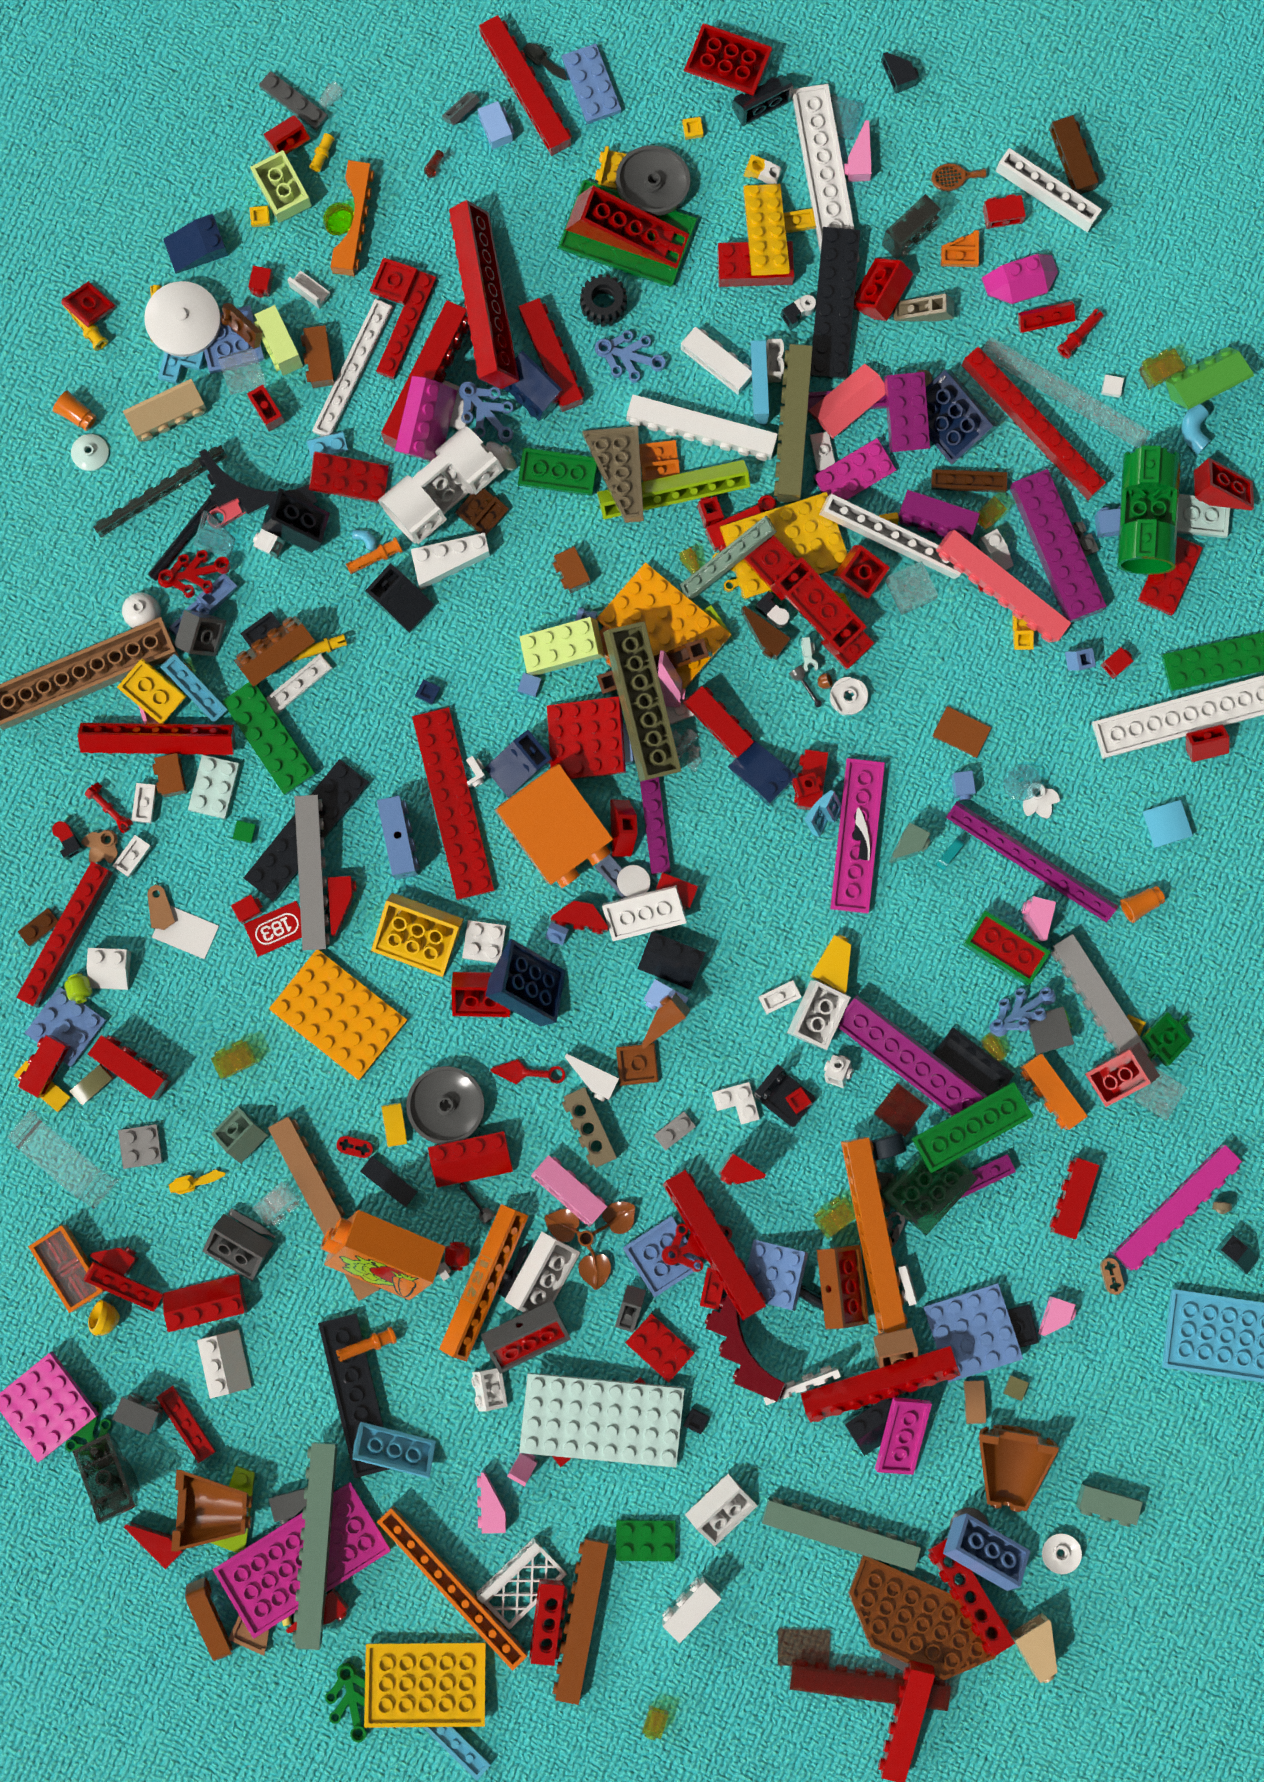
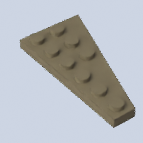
[582,426,644,523]

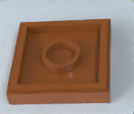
[616,1043,658,1086]

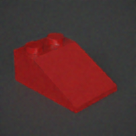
[1194,458,1254,511]

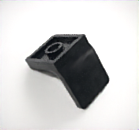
[754,1064,816,1127]

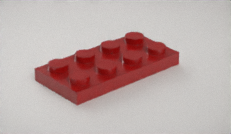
[309,452,389,503]
[1137,536,1203,616]

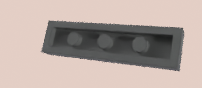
[259,71,328,132]

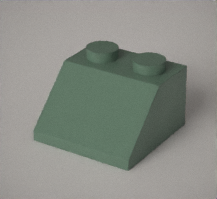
[888,823,931,863]
[211,1106,268,1164]

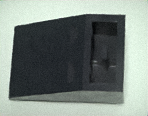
[365,563,434,633]

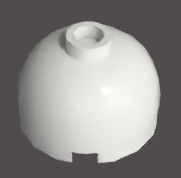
[122,592,161,628]

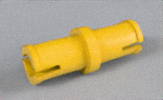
[309,133,335,172]

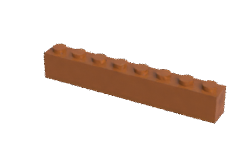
[552,1537,608,1705]

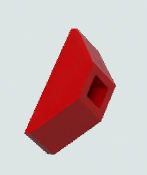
[610,799,637,857]
[551,901,608,934]

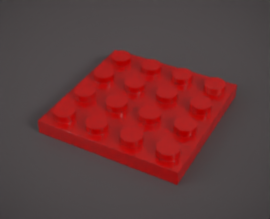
[547,696,626,780]

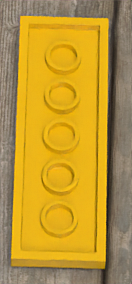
[743,184,790,276]

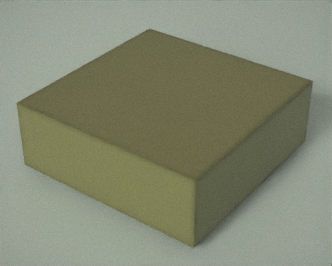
[1003,1375,1029,1401]

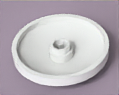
[144,281,221,357]

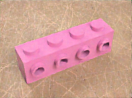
[531,1155,607,1227]

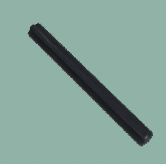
[148,497,217,581]

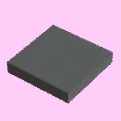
[1028,1007,1074,1054]

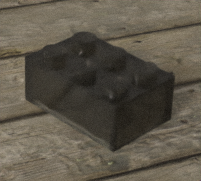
[882,194,941,260]

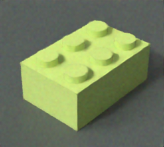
[250,150,311,223]
[254,305,303,376]

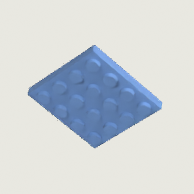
[923,1283,1023,1383]

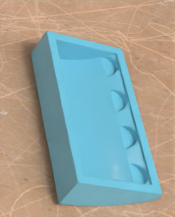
[751,340,769,425]

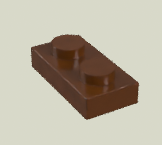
[18,908,59,947]

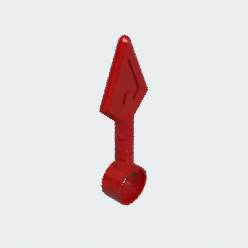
[491,1059,566,1085]

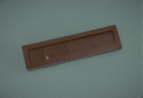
[931,469,1007,493]

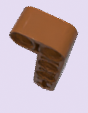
[185,1577,234,1661]

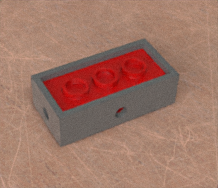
[481,1300,571,1374]

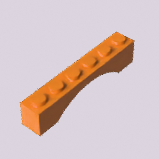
[330,160,374,277]

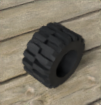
[580,274,627,327]

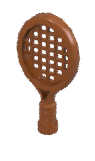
[931,163,986,191]

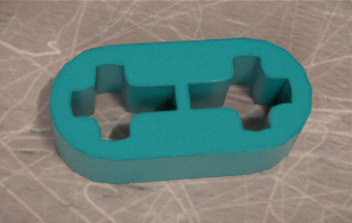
[936,837,965,870]

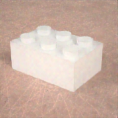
[662,1576,721,1643]

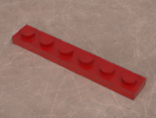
[376,271,437,380]

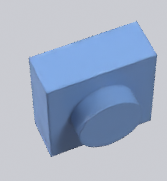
[545,922,569,946]

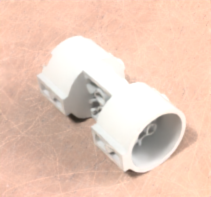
[378,426,504,544]

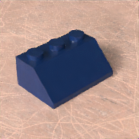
[504,351,562,421]

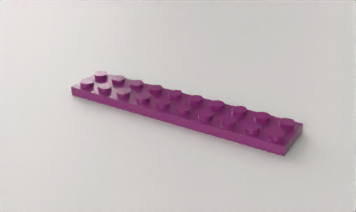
[838,995,989,1143]

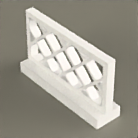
[476,1537,567,1630]

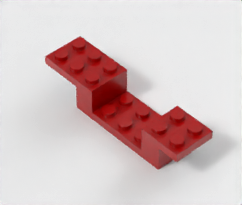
[743,535,874,670]

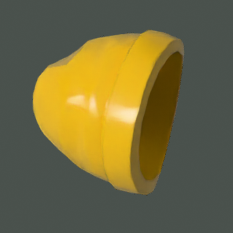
[88,1300,120,1336]

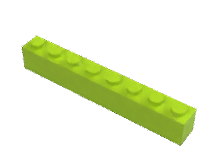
[597,460,750,520]

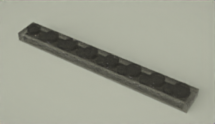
[93,445,228,537]

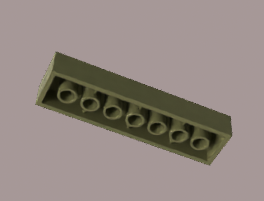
[774,344,812,503]
[603,621,681,782]

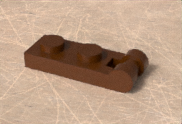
[221,303,262,349]

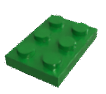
[616,1519,676,1561]

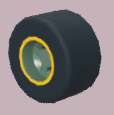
[872,1133,907,1161]

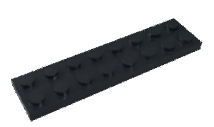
[810,227,860,380]
[243,759,370,902]
[318,1313,389,1478]

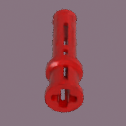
[1057,309,1104,359]

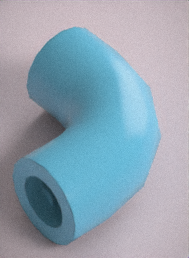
[1181,404,1211,455]

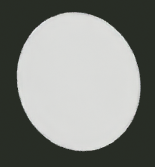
[617,865,650,897]

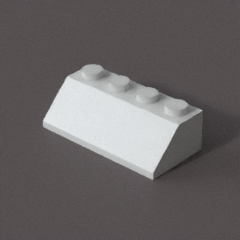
[504,1232,581,1313]

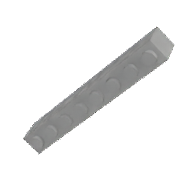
[294,795,330,950]
[1051,934,1157,1067]

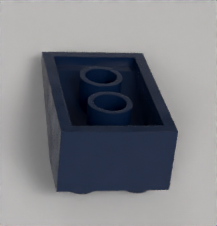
[163,213,228,274]
[728,740,796,807]

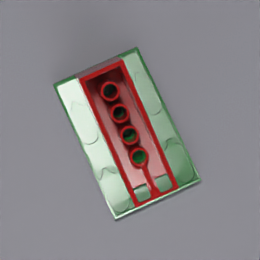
[557,180,697,287]

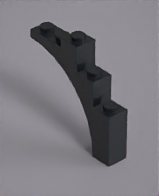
[198,449,318,515]

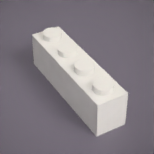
[681,327,752,395]

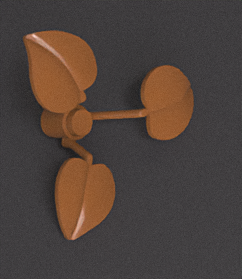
[545,1202,635,1290]

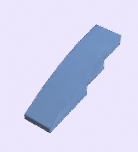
[169,574,237,636]

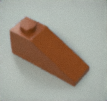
[641,993,690,1048]

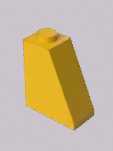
[810,934,851,994]

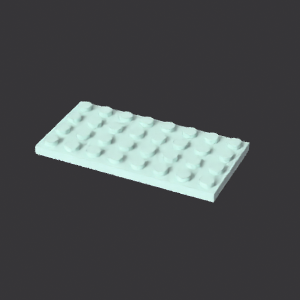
[519,1373,684,1468]

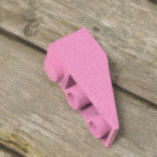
[477,1470,506,1534]

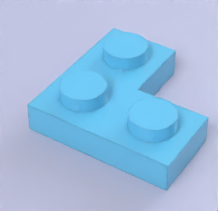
[158,351,205,384]

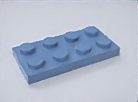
[561,44,621,124]

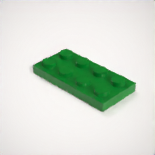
[518,447,597,496]

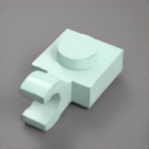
[801,637,818,672]

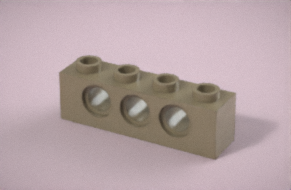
[562,1087,617,1168]

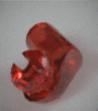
[424,150,444,178]

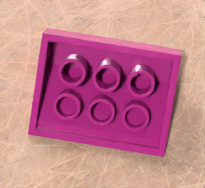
[395,376,458,462]

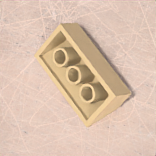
[123,379,207,442]

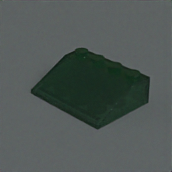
[880,1151,978,1235]

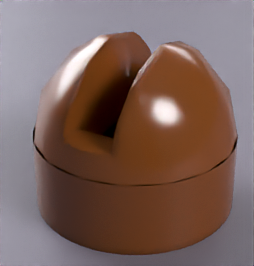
[817,673,833,689]

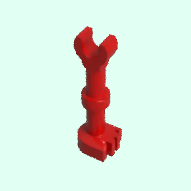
[84,782,133,833]

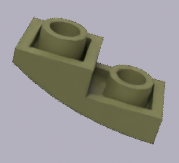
[69,1064,114,1105]

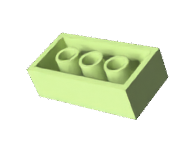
[519,617,605,676]

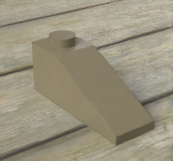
[894,294,954,321]

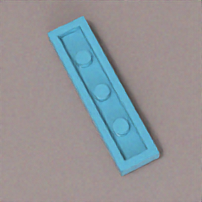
[160,654,227,723]
[423,1727,491,1780]

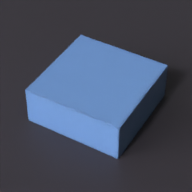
[517,673,542,698]

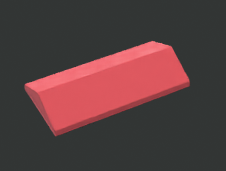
[808,364,885,439]

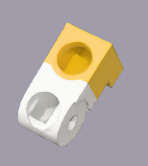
[743,154,782,184]

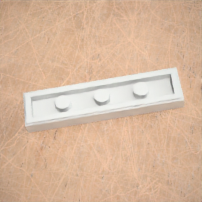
[267,654,333,715]

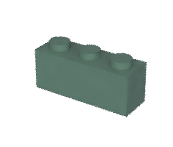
[1076,1484,1143,1527]

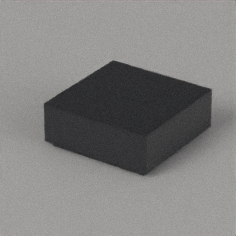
[683,1408,709,1434]

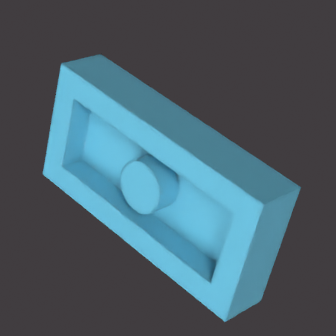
[307,431,348,459]

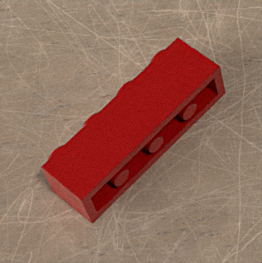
[683,686,754,758]
[1049,1158,1099,1240]

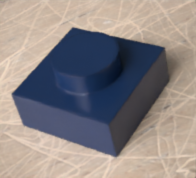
[415,679,441,705]

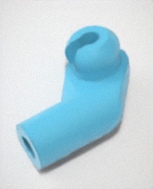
[352,530,377,550]

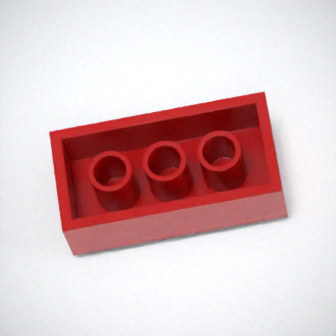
[717,241,794,287]
[88,1035,171,1101]

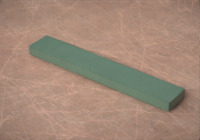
[680,516,777,600]

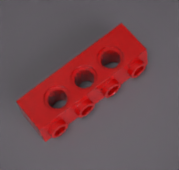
[529,1579,567,1666]

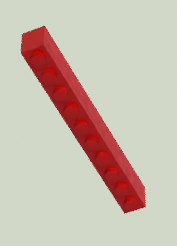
[961,346,1106,501]

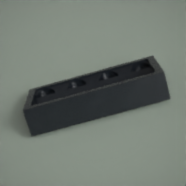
[933,1027,1014,1096]

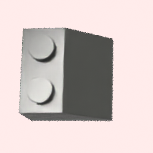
[174,610,227,656]

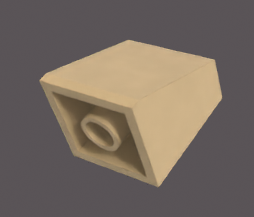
[1009,1613,1058,1683]

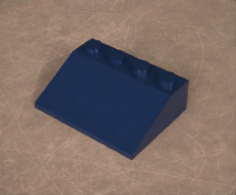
[926,369,998,465]
[486,939,566,1027]

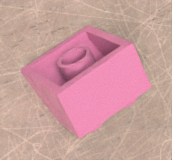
[1021,896,1056,943]

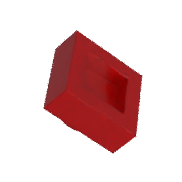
[785,1087,812,1115]

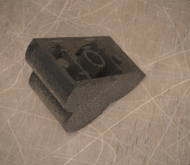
[72,1433,140,1524]

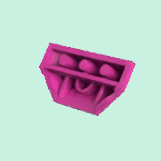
[981,254,1058,304]

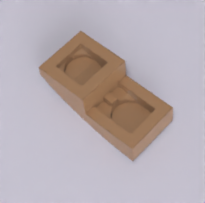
[963,1381,986,1424]

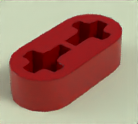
[336,1136,373,1158]

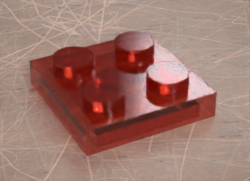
[873,1083,928,1137]

